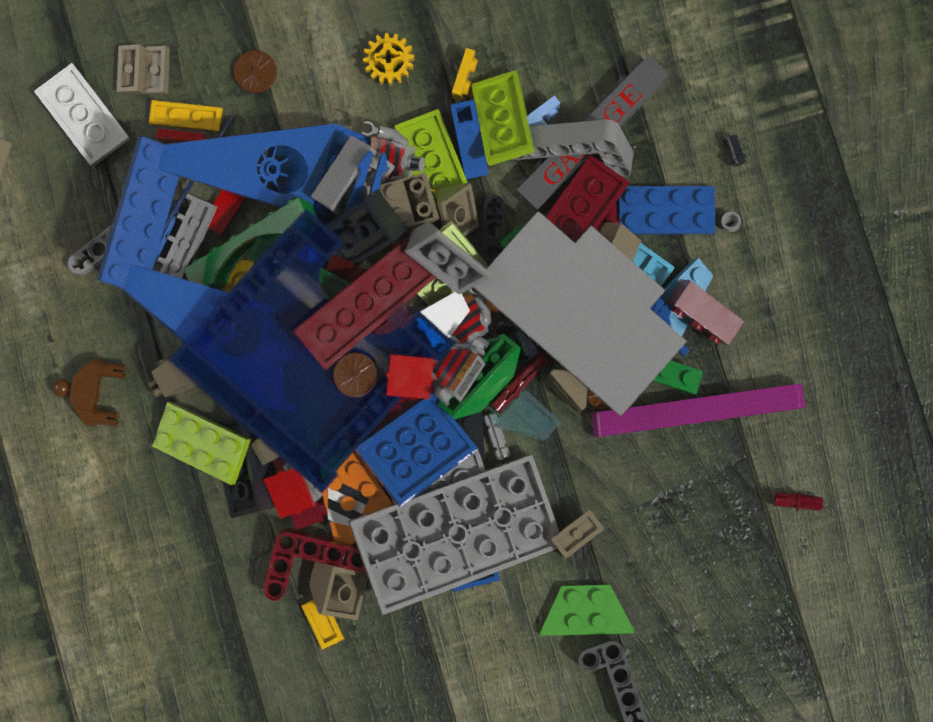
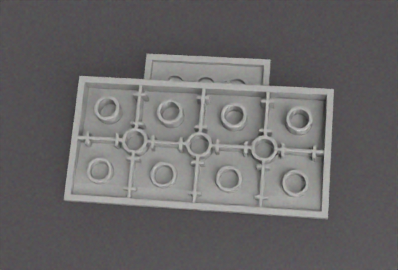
[473,211,686,416]
[348,448,559,615]

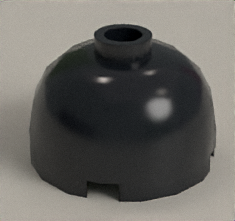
[496,318,540,364]

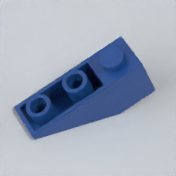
[450,100,489,180]

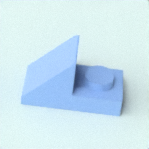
[528,95,560,127]

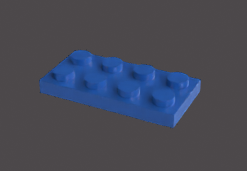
[619,186,715,235]

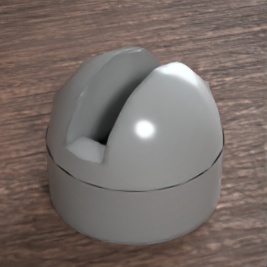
[721,212,741,232]

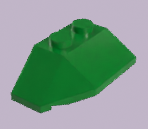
[438,334,521,419]

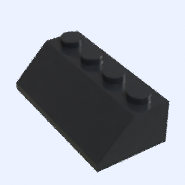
[217,411,276,518]

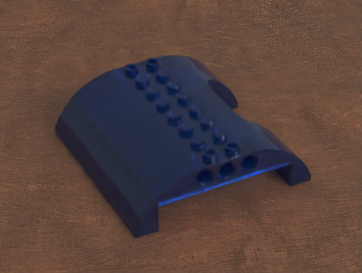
[169,208,456,493]

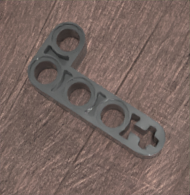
[577,639,648,722]

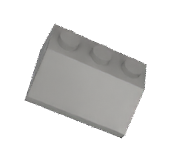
[311,135,395,215]
[405,221,491,294]

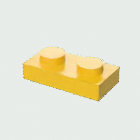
[452,48,478,101]

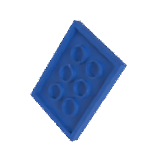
[355,393,477,507]

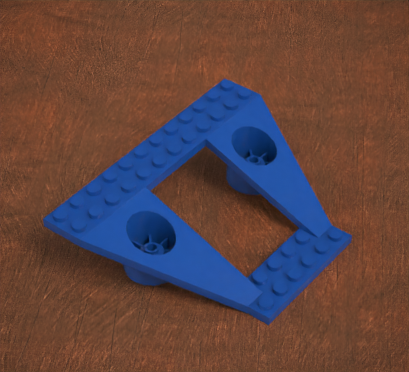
[97,124,371,414]

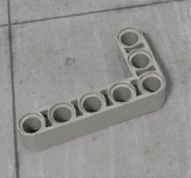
[514,120,633,178]

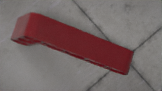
[264,528,367,601]

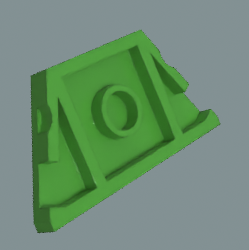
[540,584,634,636]

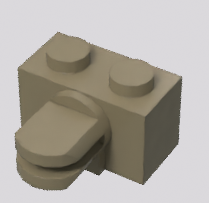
[148,352,210,397]

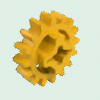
[363,33,414,86]

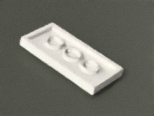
[34,63,130,167]

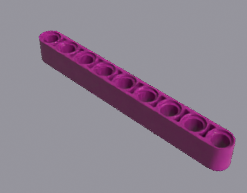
[591,384,806,437]

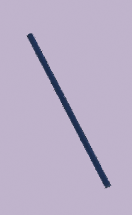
[163,116,233,231]

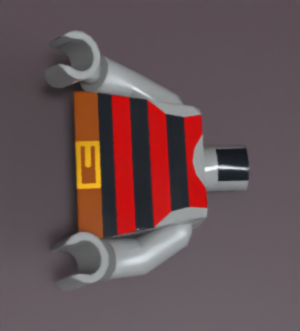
[361,121,425,192]
[417,288,491,355]
[424,336,489,406]

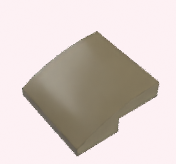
[117,44,170,95]

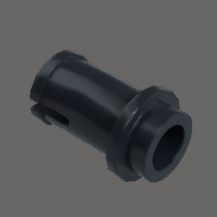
[723,135,747,167]

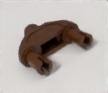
[52,358,126,427]

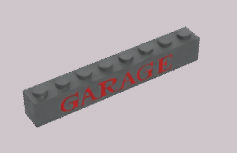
[516,55,670,213]

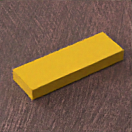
[149,100,223,132]

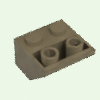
[380,172,439,235]

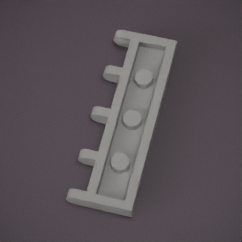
[157,193,217,280]

